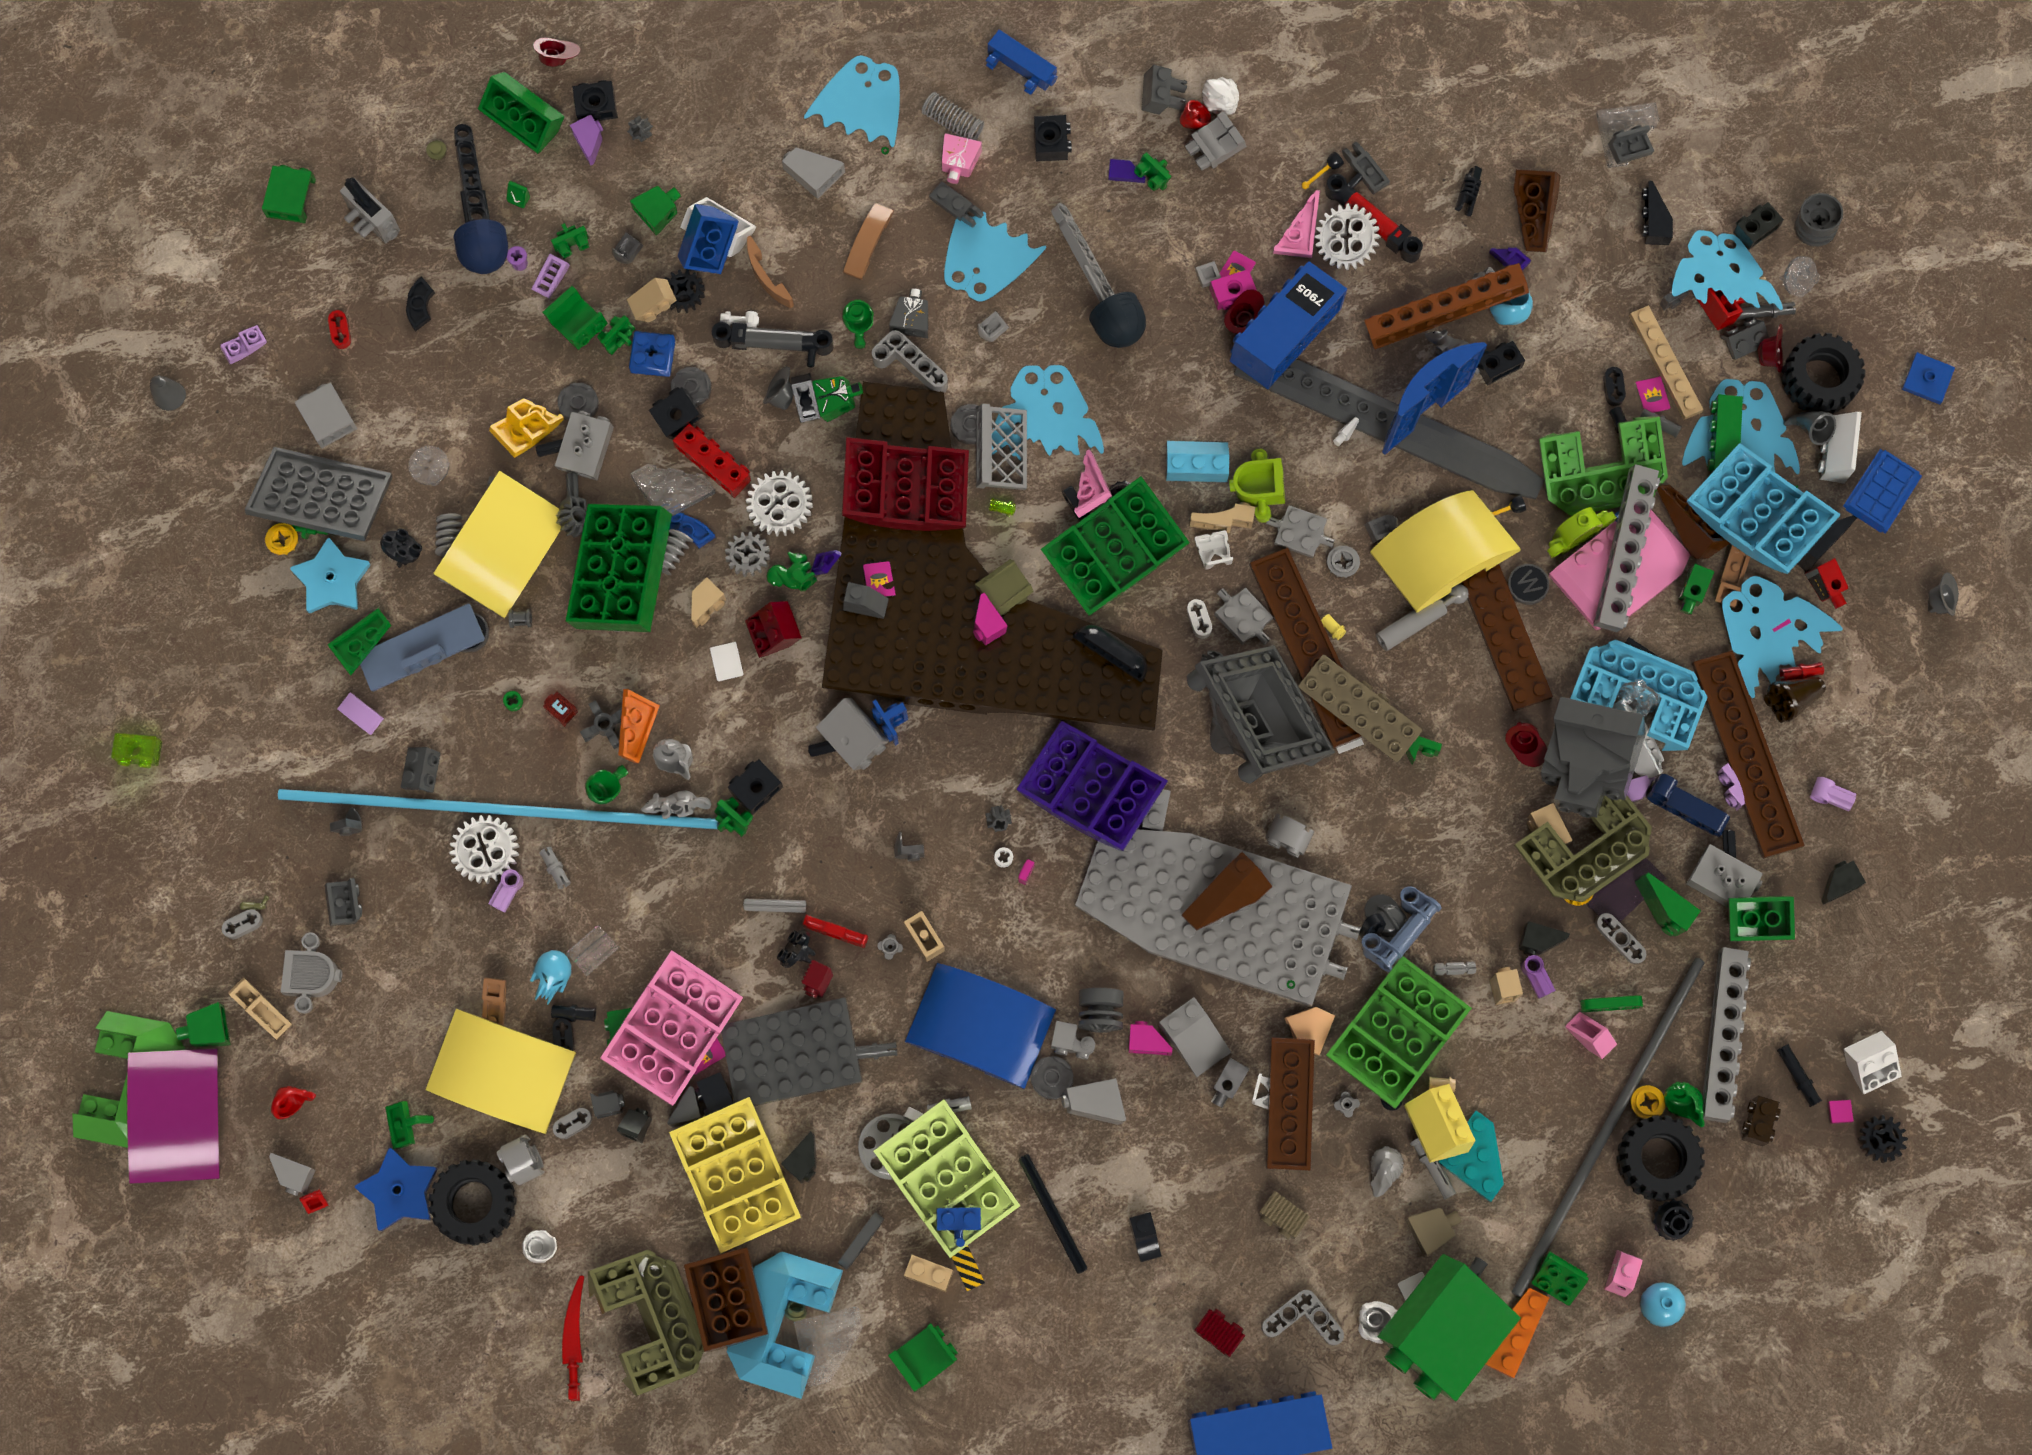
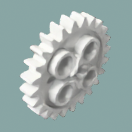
[1315,203,1381,270]
[746,470,813,537]
[449,815,519,884]

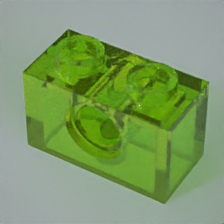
[111,733,162,768]

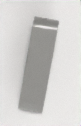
[872,330,948,393]

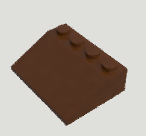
[684,1247,768,1352]

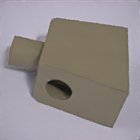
[1405,1208,1462,1257]

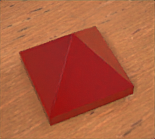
[299,1189,329,1214]

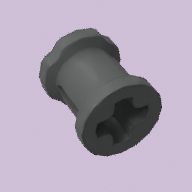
[509,609,532,628]

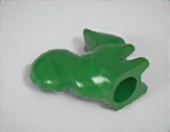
[766,552,817,591]

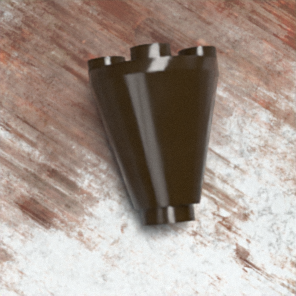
[1764,677,1826,723]

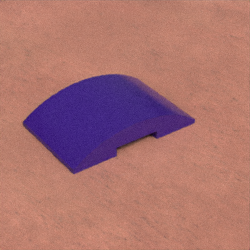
[1016,721,1168,851]

